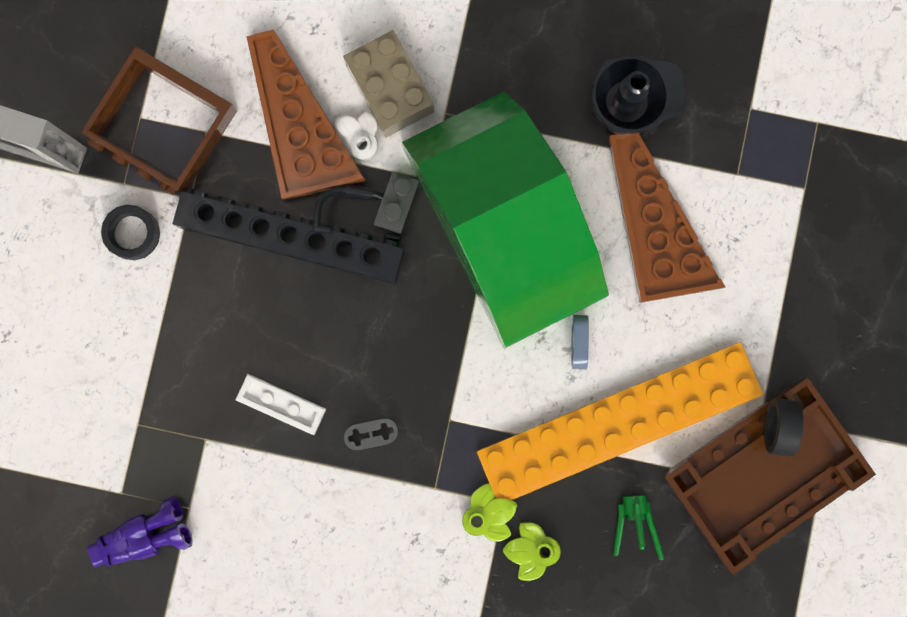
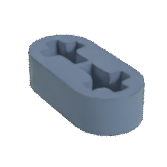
[571,315,589,370]

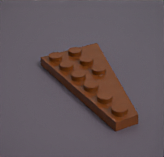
[246,30,366,201]
[608,133,726,303]

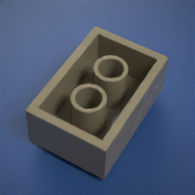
[343,30,434,138]

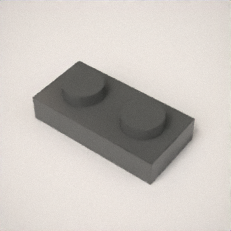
[374,172,419,234]

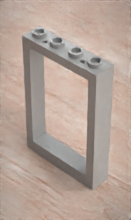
[0,105,87,174]

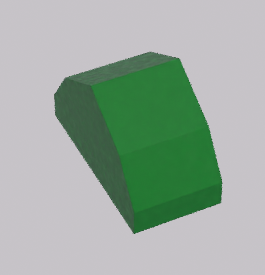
[402,92,609,349]

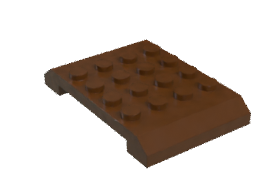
[663,378,876,575]

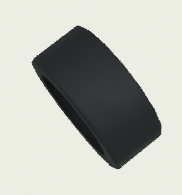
[101,204,160,261]
[764,398,804,457]

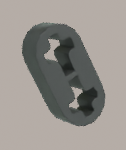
[344,418,398,450]

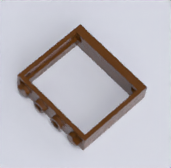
[81,46,237,195]

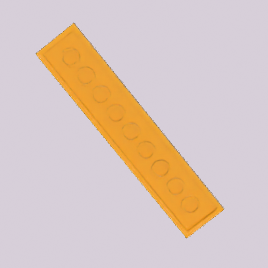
[477,342,764,500]

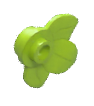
[462,483,517,541]
[503,522,561,581]

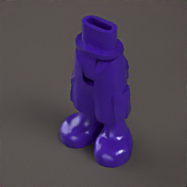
[87,496,193,567]

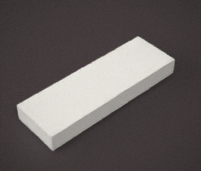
[236,374,326,435]

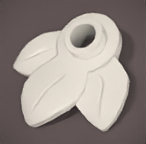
[334,111,379,161]

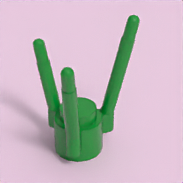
[613,495,664,560]

